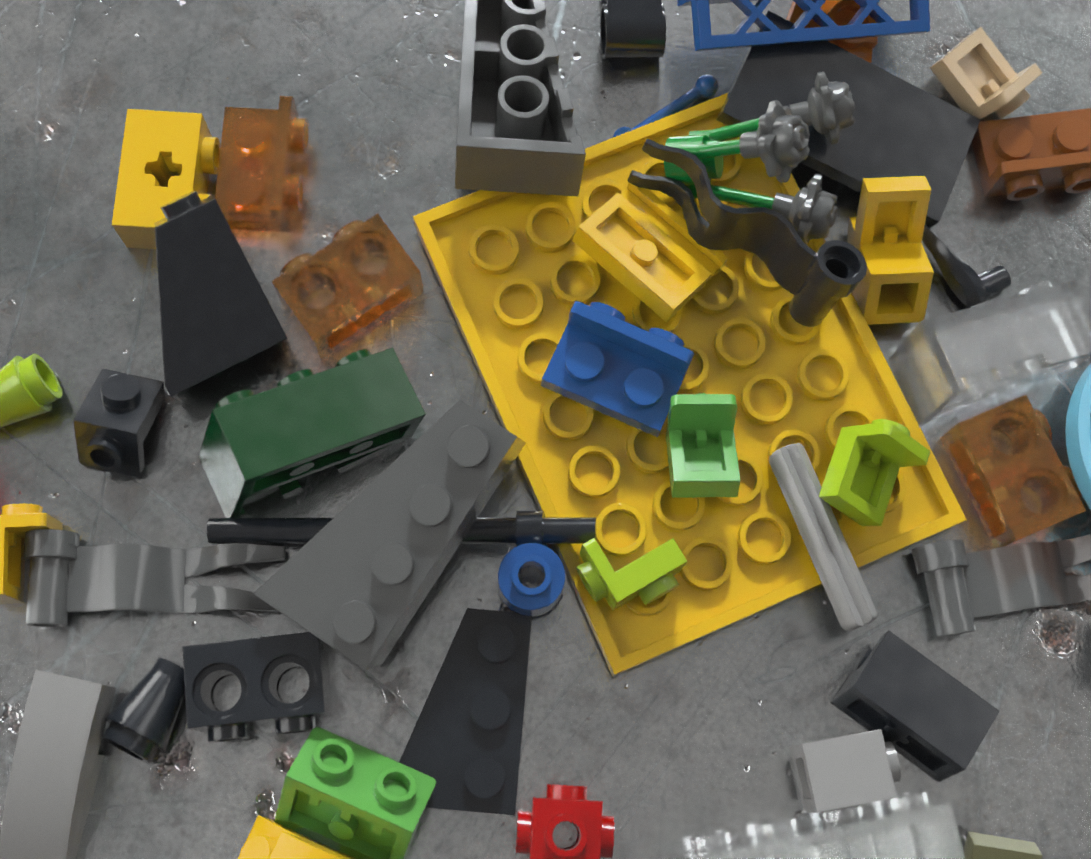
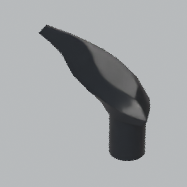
[922,224,1011,315]

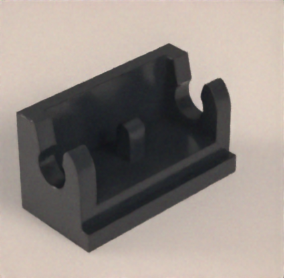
[831,630,1000,782]

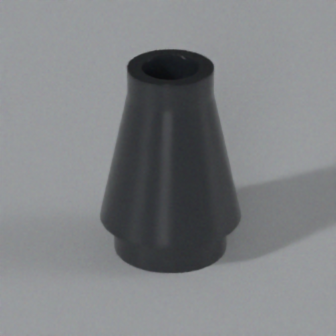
[102,657,185,764]

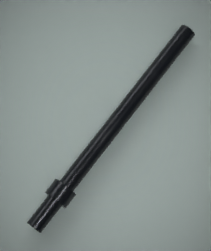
[207,511,597,547]

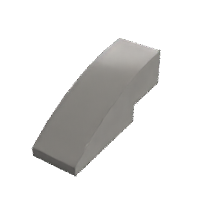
[0,669,116,859]

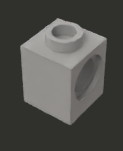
[790,729,901,813]

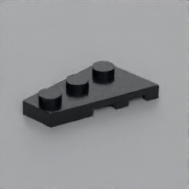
[399,608,532,815]

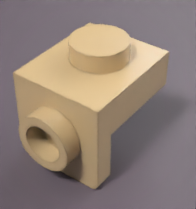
[930,27,1043,120]

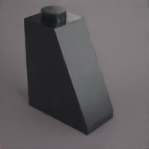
[154,191,288,397]

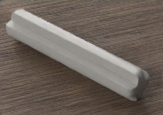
[769,443,878,631]

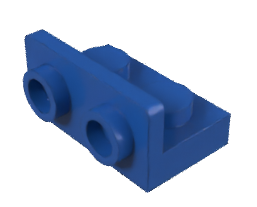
[541,301,694,437]

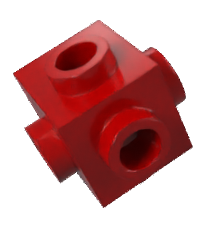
[516,784,614,859]

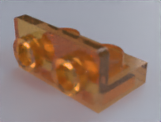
[215,96,309,233]

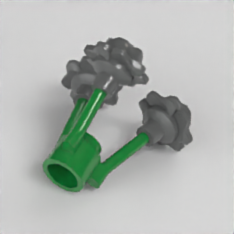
[664,71,855,245]

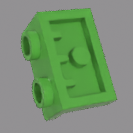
[274,727,436,859]

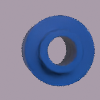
[498,543,565,617]

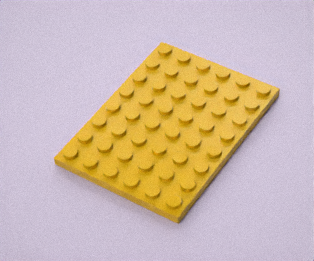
[413,92,967,677]

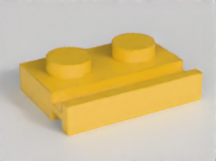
[572,183,729,323]

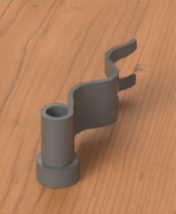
[24,529,286,627]
[911,534,1091,638]

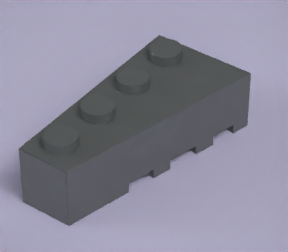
[455,0,586,197]
[253,400,525,670]

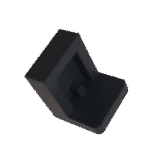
[73,368,165,477]

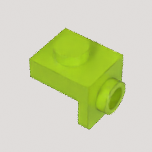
[819,419,930,526]
[576,538,687,611]

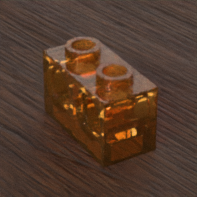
[272,213,424,359]
[940,395,1086,548]

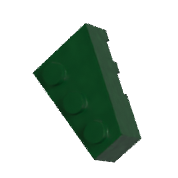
[198,347,426,518]

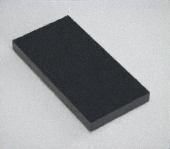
[717,10,980,228]

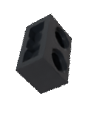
[182,632,332,742]

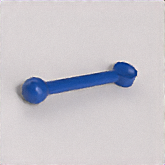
[613,74,718,137]

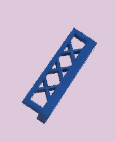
[677,0,931,51]

